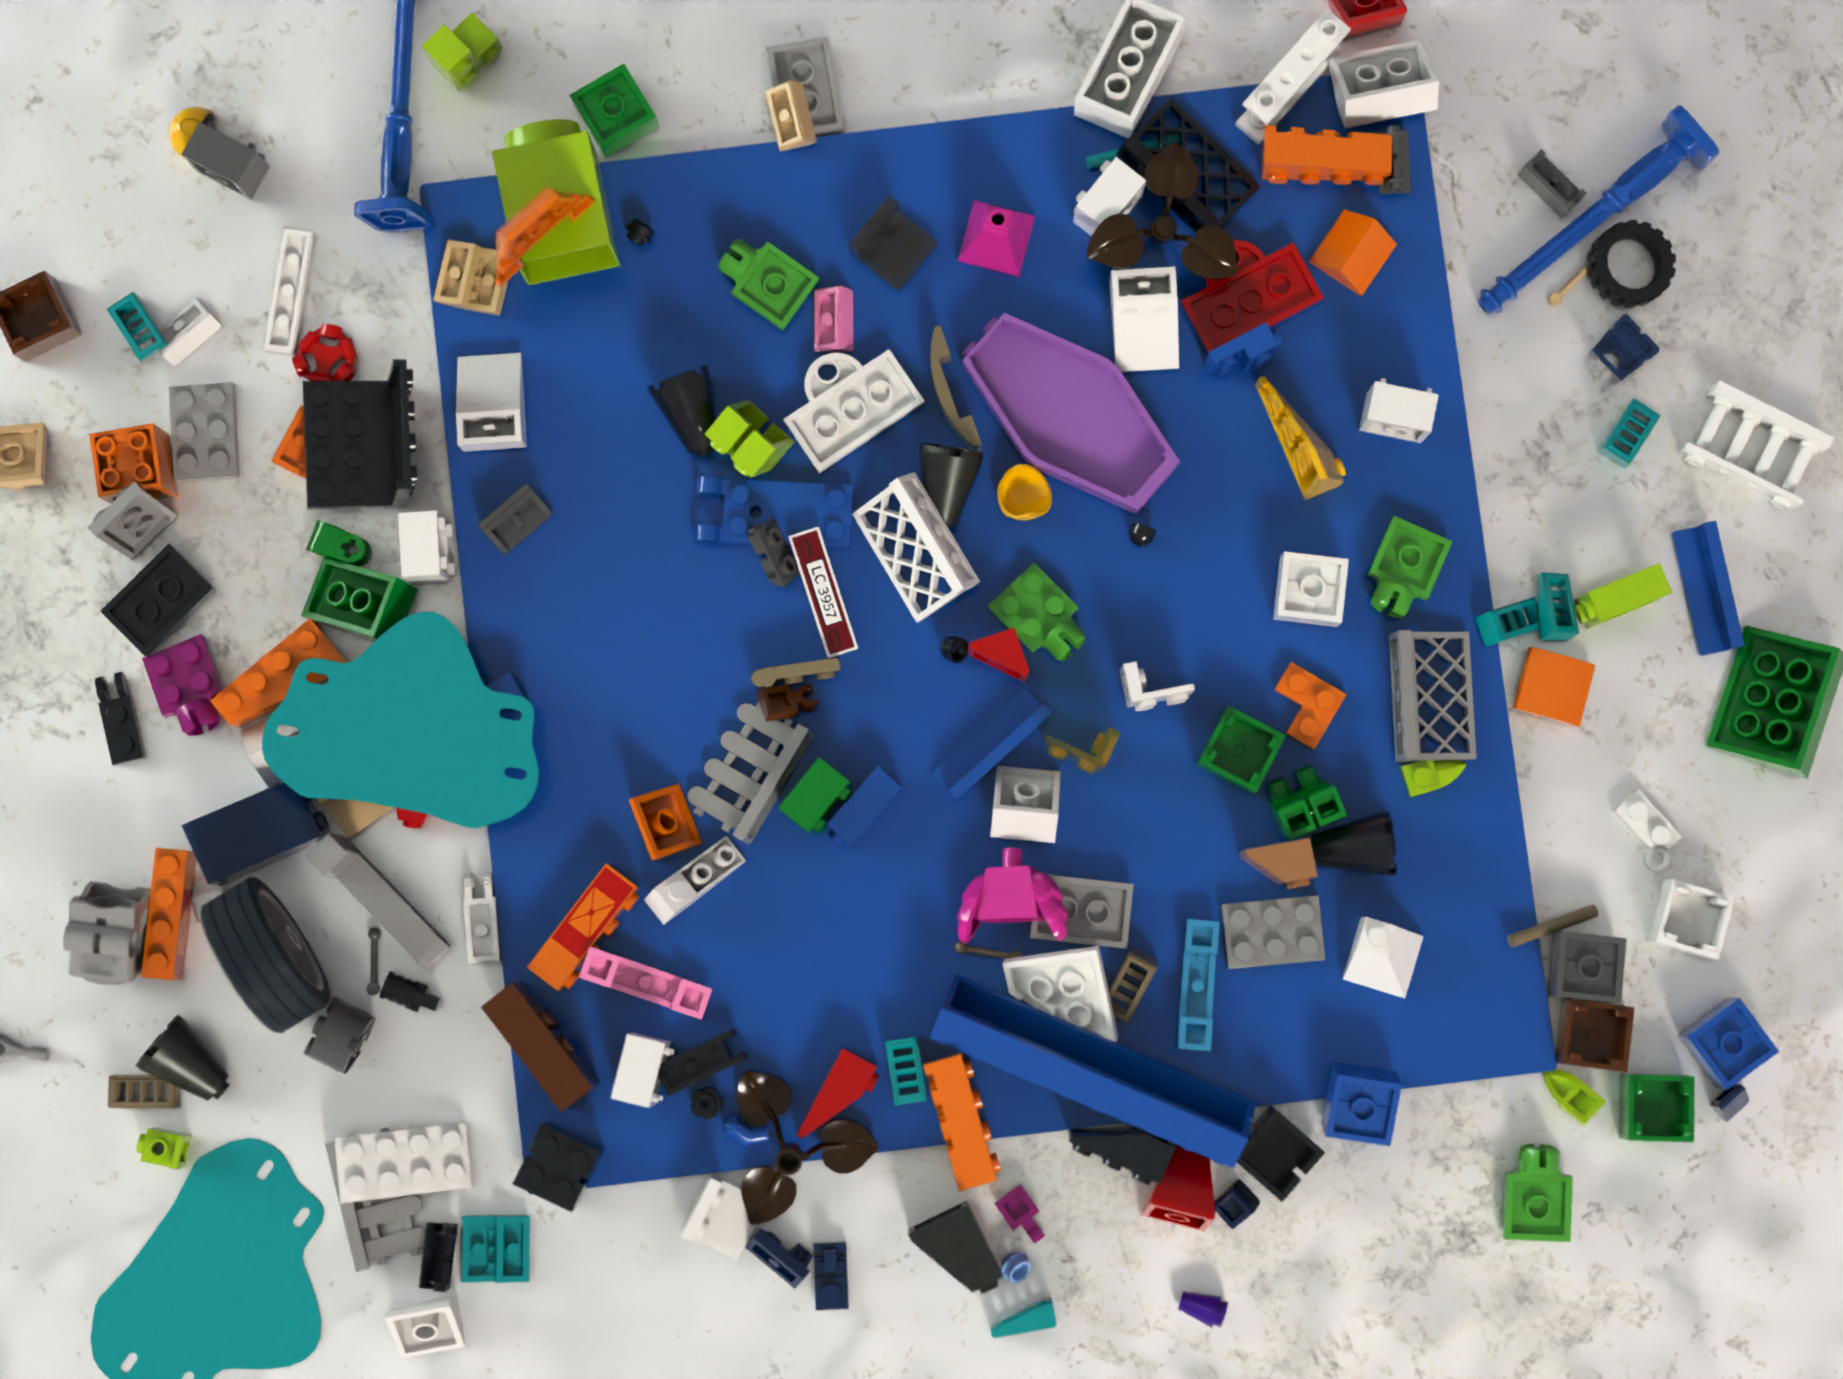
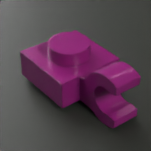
[994,1184,1045,1244]

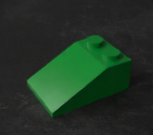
[301,557,418,642]

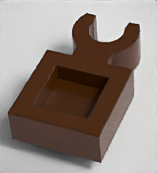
[757,684,818,722]

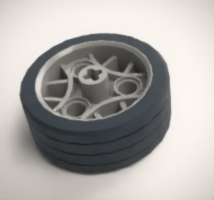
[200,876,330,1033]

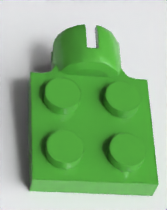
[719,238,820,331]
[1367,516,1453,618]
[988,563,1086,661]
[1503,1144,1573,1242]

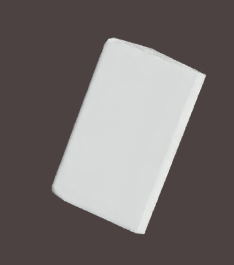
[150,298,221,366]

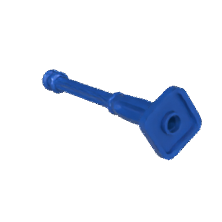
[354,0,432,232]
[1477,105,1719,315]

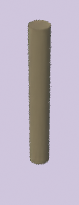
[1507,905,1598,948]

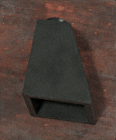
[908,1200,1002,1294]

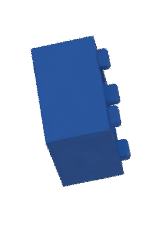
[1678,998,1779,1090]
[1321,1062,1402,1146]

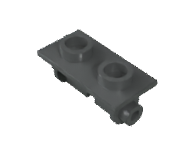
[1376,126,1411,194]
[747,517,800,587]

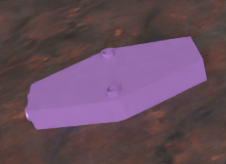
[962,312,1180,514]

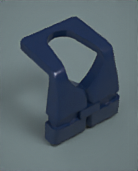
[1589,314,1659,383]

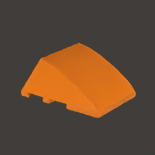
[495,187,596,288]

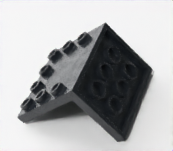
[302,359,417,509]

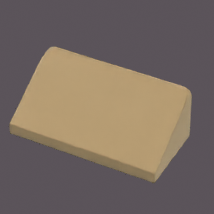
[765,80,817,151]

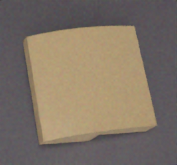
[433,240,509,316]

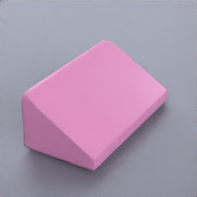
[814,286,853,353]

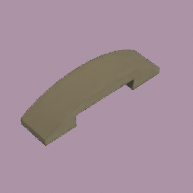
[930,325,982,451]

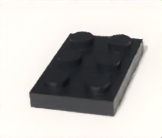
[100,544,216,656]

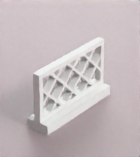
[852,472,980,623]

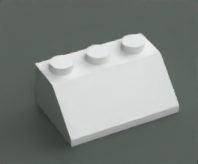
[1329,39,1439,129]

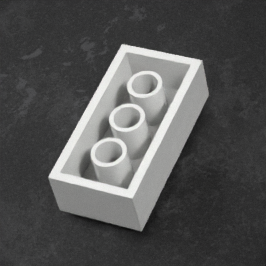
[1074,0,1186,138]

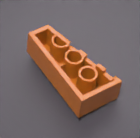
[1262,125,1392,185]
[210,618,350,728]

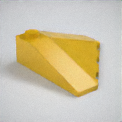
[1255,376,1346,500]

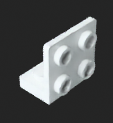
[1119,661,1195,712]
[680,1173,757,1260]

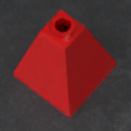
[1141,1145,1215,1232]

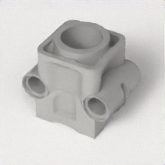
[63,881,151,985]

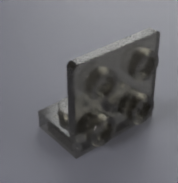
[848,196,937,291]

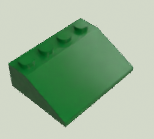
[1706,626,1843,779]

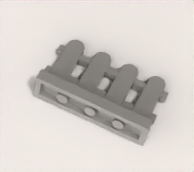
[688,702,815,845]
[325,1127,426,1272]

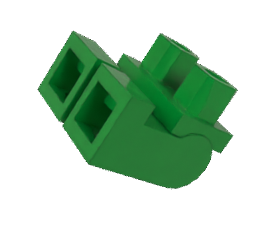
[1267,765,1347,840]

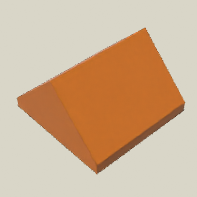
[1309,209,1397,297]
[629,784,702,862]

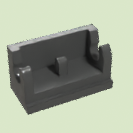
[1518,149,1587,218]
[478,483,553,555]

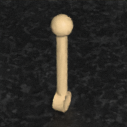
[1548,260,1589,306]

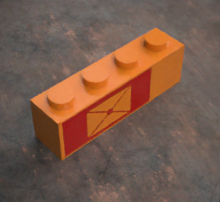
[141,848,196,980]
[527,863,640,991]

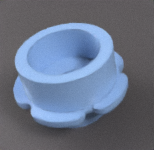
[1001,1252,1031,1283]

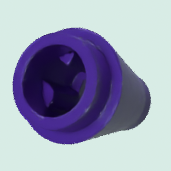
[1178,1291,1229,1328]

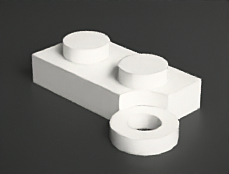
[1613,789,1682,872]

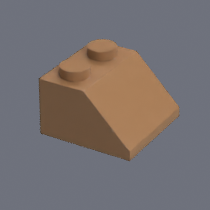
[1239,838,1318,889]

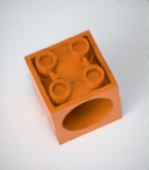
[89,423,178,504]

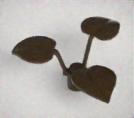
[1086,143,1237,279]
[737,1071,879,1225]

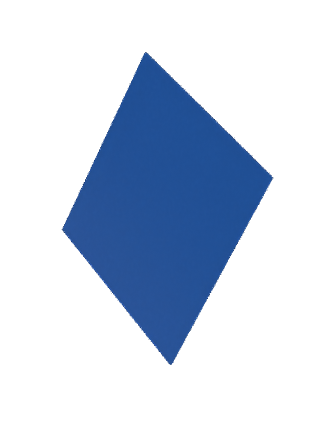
[419,75,1557,1195]

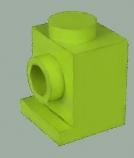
[137,1127,192,1169]

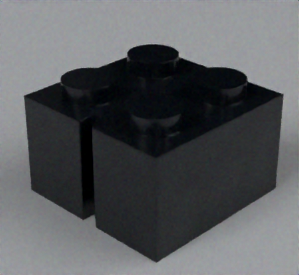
[1237,1105,1325,1202]
[512,1122,604,1212]

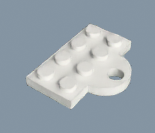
[783,349,925,473]

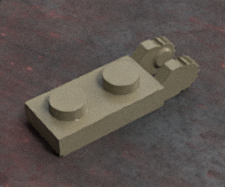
[751,658,842,688]

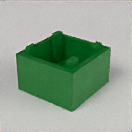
[569,63,659,158]
[1196,705,1286,795]
[778,757,851,835]
[1620,1073,1694,1142]

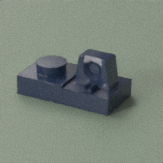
[745,1228,813,1289]
[813,1242,849,1310]

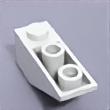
[644,836,746,925]

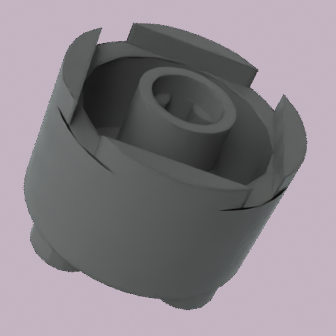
[304,996,376,1074]

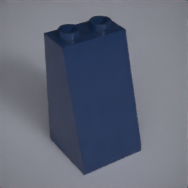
[181,782,329,886]

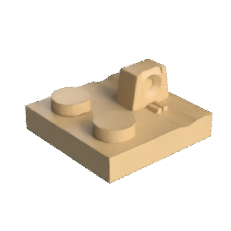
[0,422,47,490]

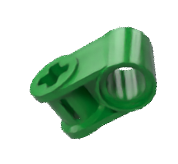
[306,520,372,566]

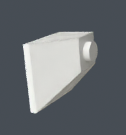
[1342,917,1424,999]

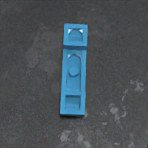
[1178,919,1220,1052]

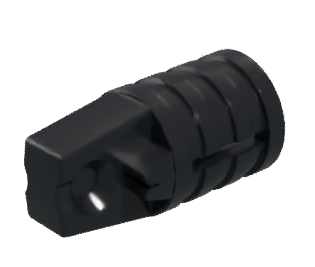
[379,971,441,1012]

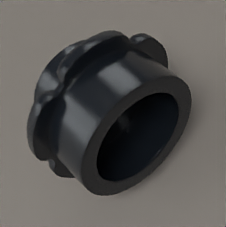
[625,218,655,246]
[691,1087,723,1120]

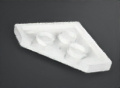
[1002,946,1119,1042]

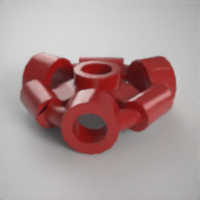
[292,323,358,381]

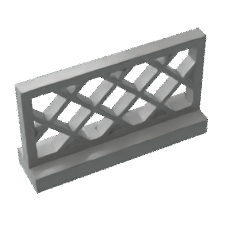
[1389,630,1477,762]

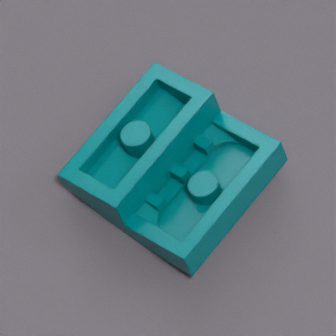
[460,1215,530,1283]

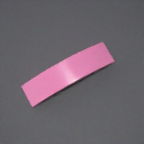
[579,946,712,1020]

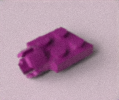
[142,634,223,736]

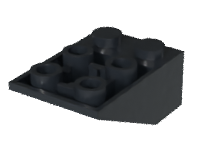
[1068,1126,1176,1185]

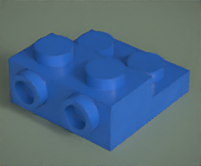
[1204,323,1282,376]

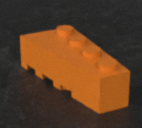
[923,1052,1001,1191]

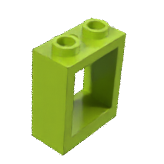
[1574,563,1673,629]

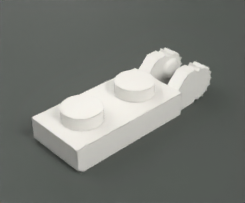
[463,872,502,964]

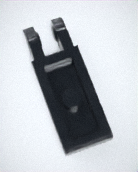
[95,672,146,766]

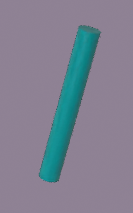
[1085,134,1180,170]

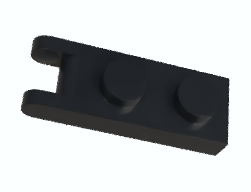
[658,1028,748,1096]

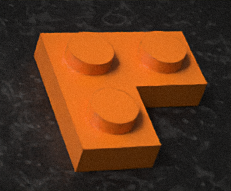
[1274,662,1347,750]

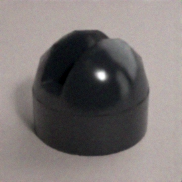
[1129,521,1157,547]
[940,636,968,663]

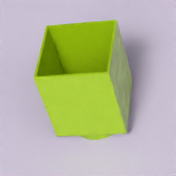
[492,119,621,285]

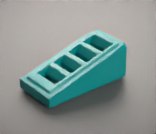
[107,292,168,362]
[1598,398,1661,468]
[1538,572,1579,642]
[1476,597,1539,646]
[885,1036,927,1106]
[990,1298,1057,1338]

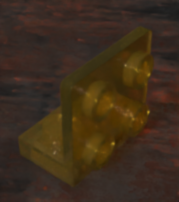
[1043,727,1121,775]

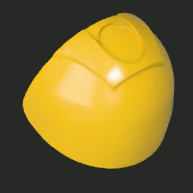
[168,107,214,160]
[997,464,1052,521]

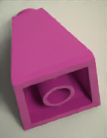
[958,200,1035,277]

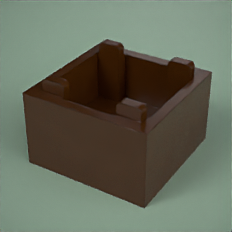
[0,270,82,362]
[1555,998,1635,1072]

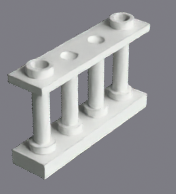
[1235,9,1351,145]
[1678,380,1835,510]

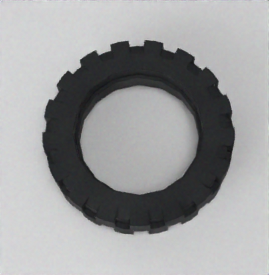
[1587,220,1676,308]

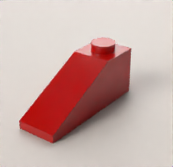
[796,1047,880,1139]

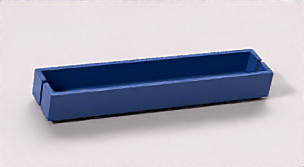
[929,974,1256,1168]

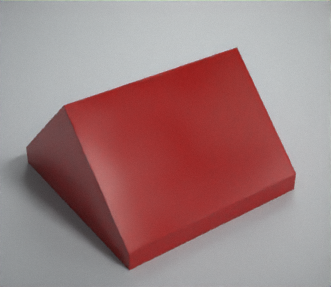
[1328,0,1407,42]
[967,627,1029,683]

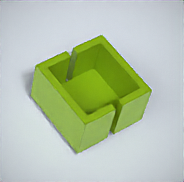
[705,399,795,478]

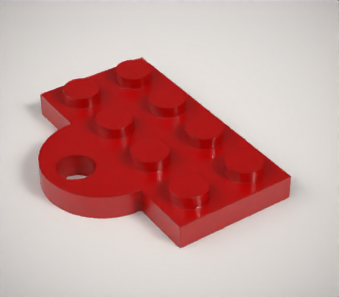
[1180,240,1324,353]

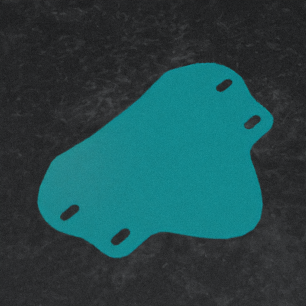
[262,612,539,828]
[91,1138,324,1379]

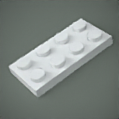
[334,1122,472,1204]

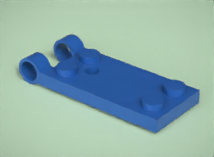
[694,476,853,550]

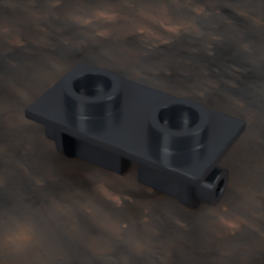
[418,1222,458,1292]

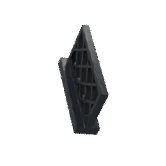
[1116,97,1261,233]

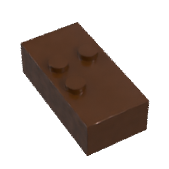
[481,982,600,1111]

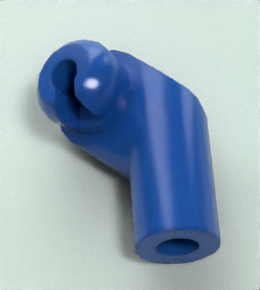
[723,1114,770,1146]

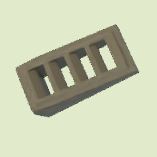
[1109,948,1159,1023]
[108,1075,180,1108]

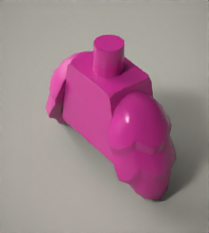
[957,848,1068,944]

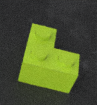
[422,13,503,91]

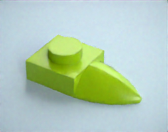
[1399,760,1466,798]
[1543,1069,1605,1127]

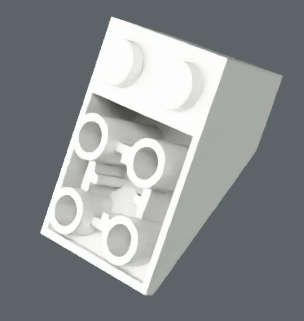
[1109,266,1179,372]
[456,353,527,452]

